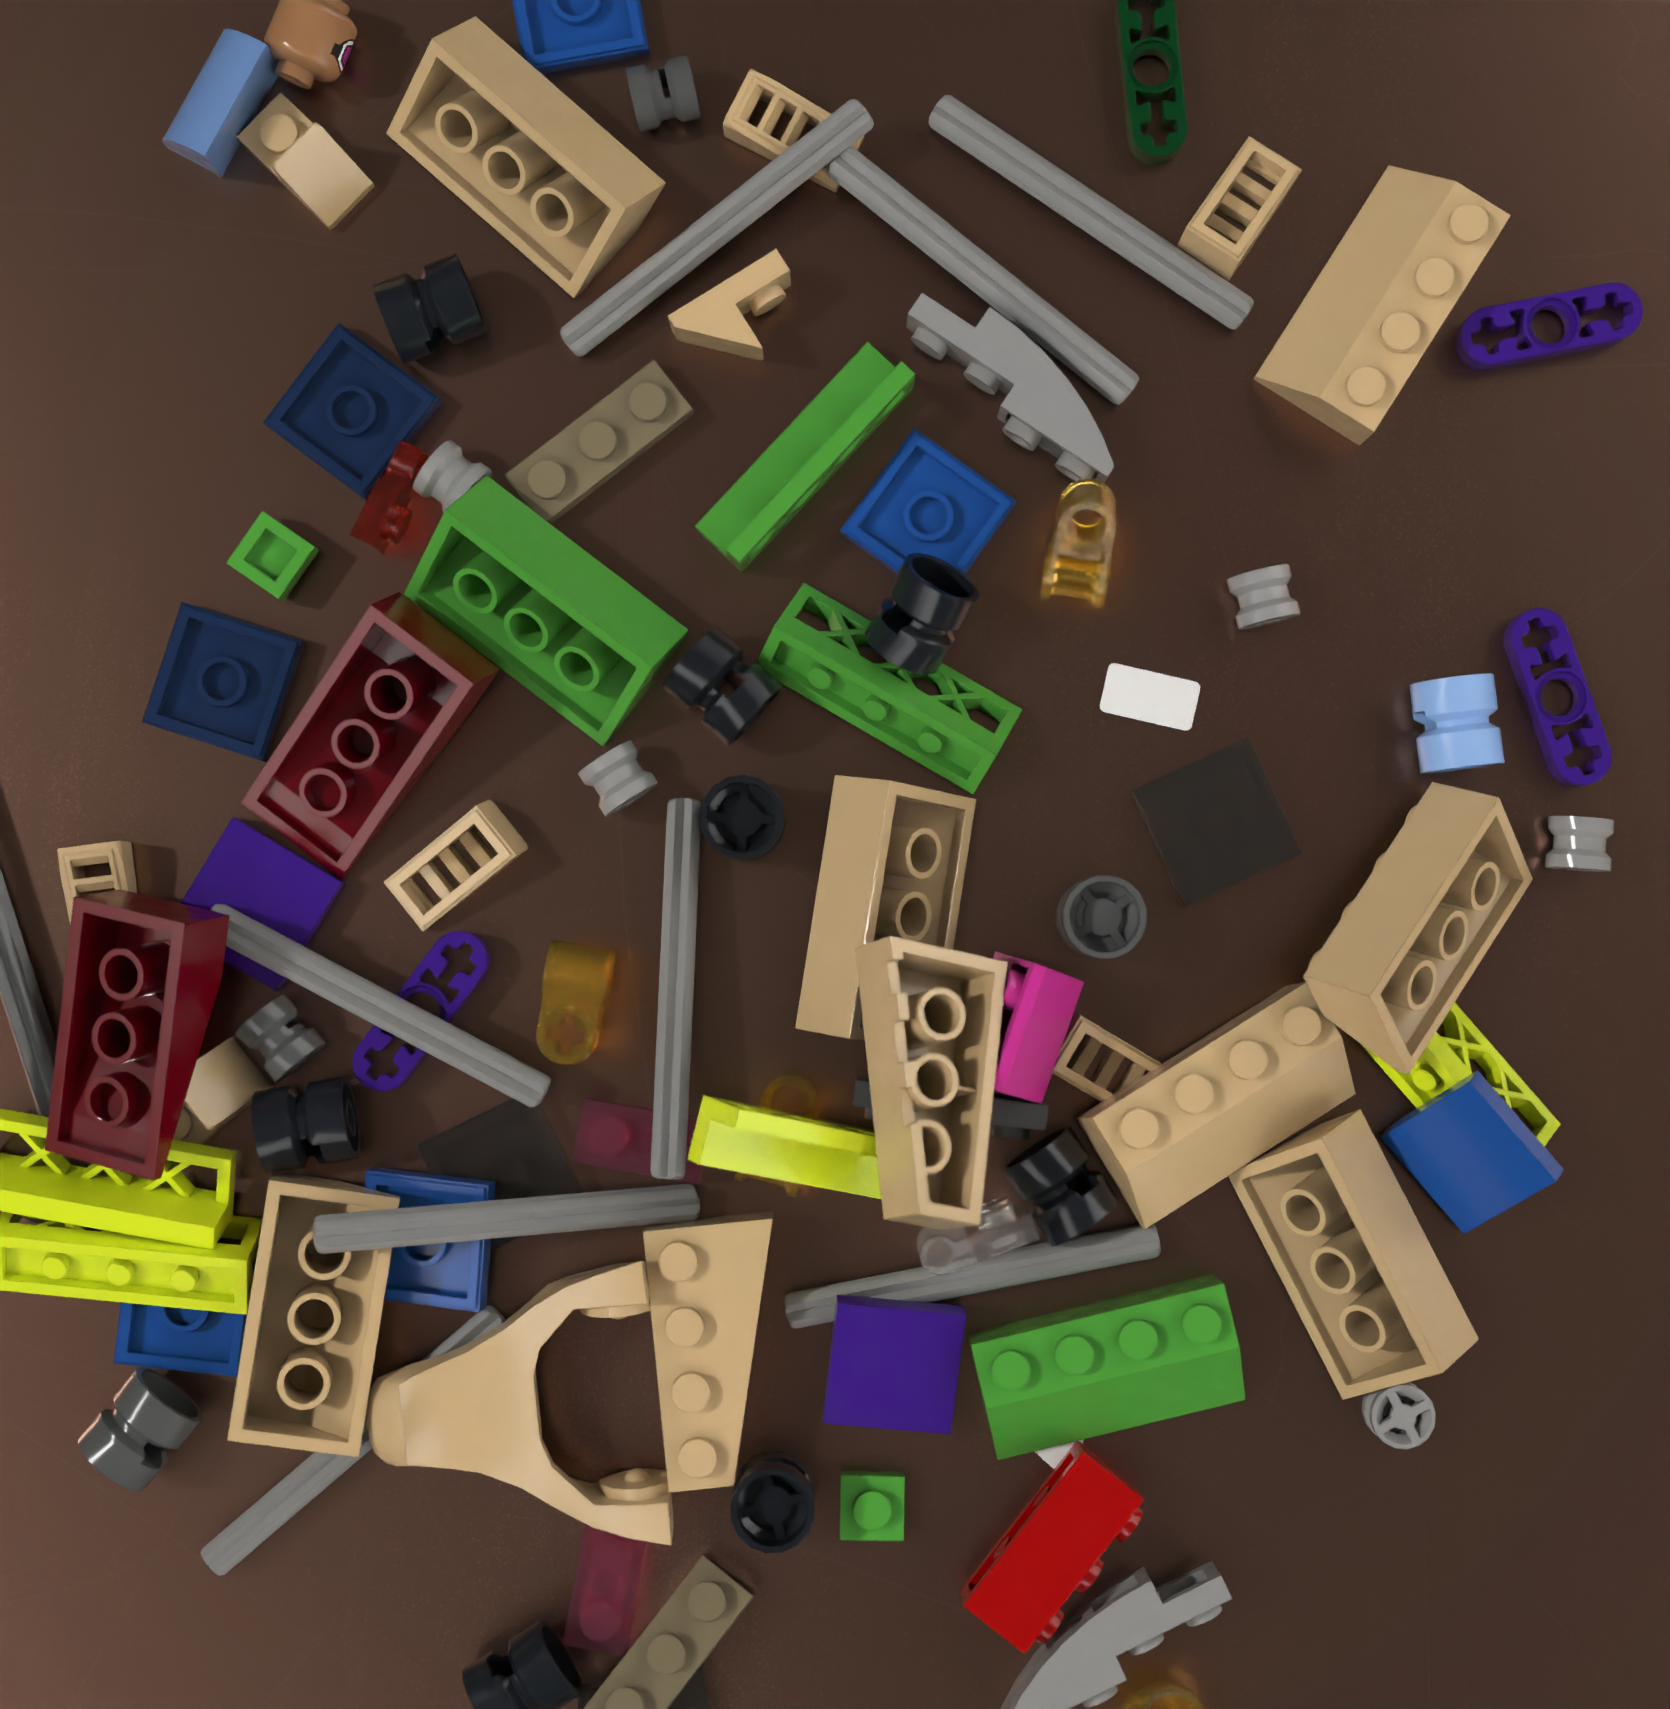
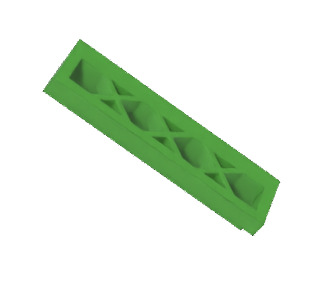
[695,342,915,572]
[757,583,1023,794]

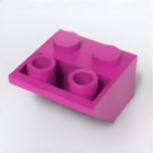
[993,951,1084,1104]

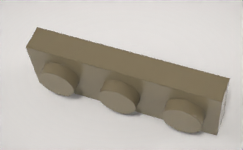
[504,360,694,524]
[584,1555,754,1709]

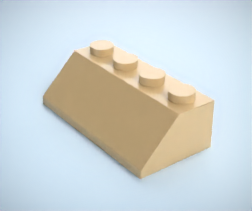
[386,16,666,298]
[1253,165,1511,446]
[795,775,976,1041]
[1303,782,1533,1075]
[1076,982,1356,1229]
[1228,1109,1479,1400]
[227,1172,400,1457]

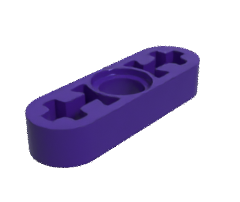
[1454,283,1643,370]
[1503,608,1612,787]
[353,931,491,1092]

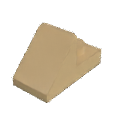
[237,92,375,230]
[668,249,791,361]
[172,1036,274,1162]

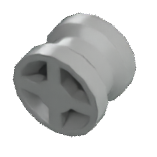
[412,439,492,513]
[1226,564,1301,630]
[578,740,659,817]
[1545,816,1614,872]
[1362,1382,1436,1449]

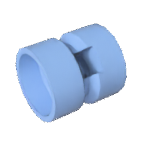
[1409,673,1505,774]

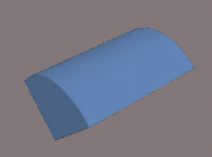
[162,28,278,178]

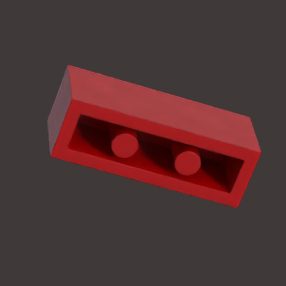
[960,1441,1144,1654]

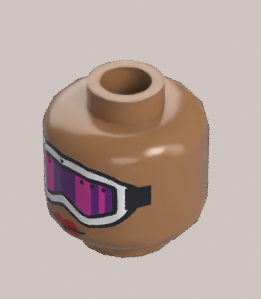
[263,0,357,89]

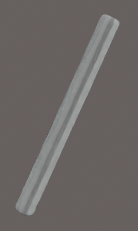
[929,95,1254,329]
[560,99,874,357]
[827,146,1139,405]
[650,798,701,1180]
[210,904,551,1107]
[313,1184,700,1254]
[784,1224,1161,1329]
[201,1304,506,1576]

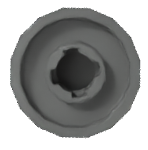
[1056,875,1147,959]
[78,1367,203,1492]

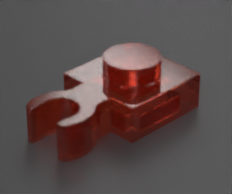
[350,440,429,555]

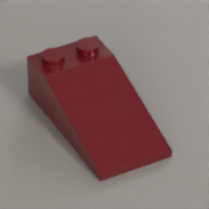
[240,592,500,880]
[45,890,230,1180]

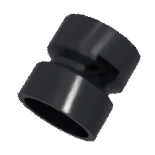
[373,253,487,364]
[865,553,980,675]
[662,626,783,747]
[700,775,786,862]
[251,1076,361,1174]
[1001,1125,1120,1247]
[730,1451,815,1553]
[462,1620,584,1709]

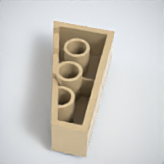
[855,936,1008,1230]
[643,1211,774,1493]

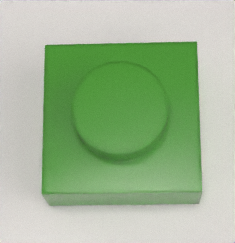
[226,511,319,602]
[840,1471,905,1541]

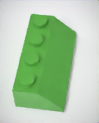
[404,475,689,747]
[967,1274,1246,1460]

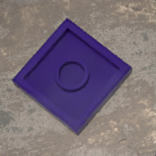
[180,817,346,991]
[822,1295,966,1434]

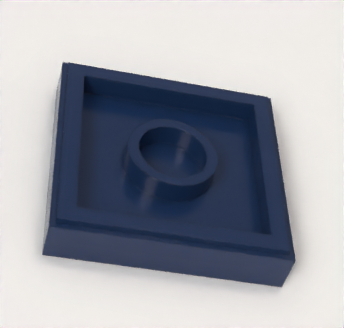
[263,323,443,502]
[142,602,306,762]

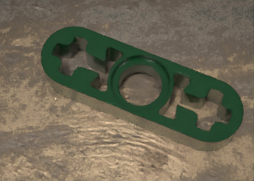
[1115,0,1187,165]

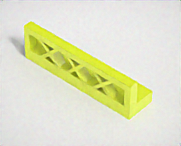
[1360,1003,1561,1147]
[687,1095,882,1199]
[0,1108,237,1250]
[0,1212,263,1315]

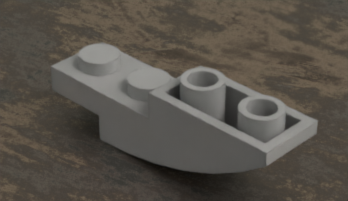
[906,293,1114,487]
[1001,1561,1232,1709]

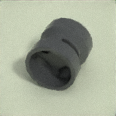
[625,54,701,132]
[235,994,326,1083]

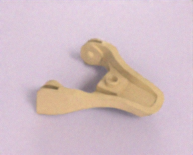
[366,1261,674,1546]

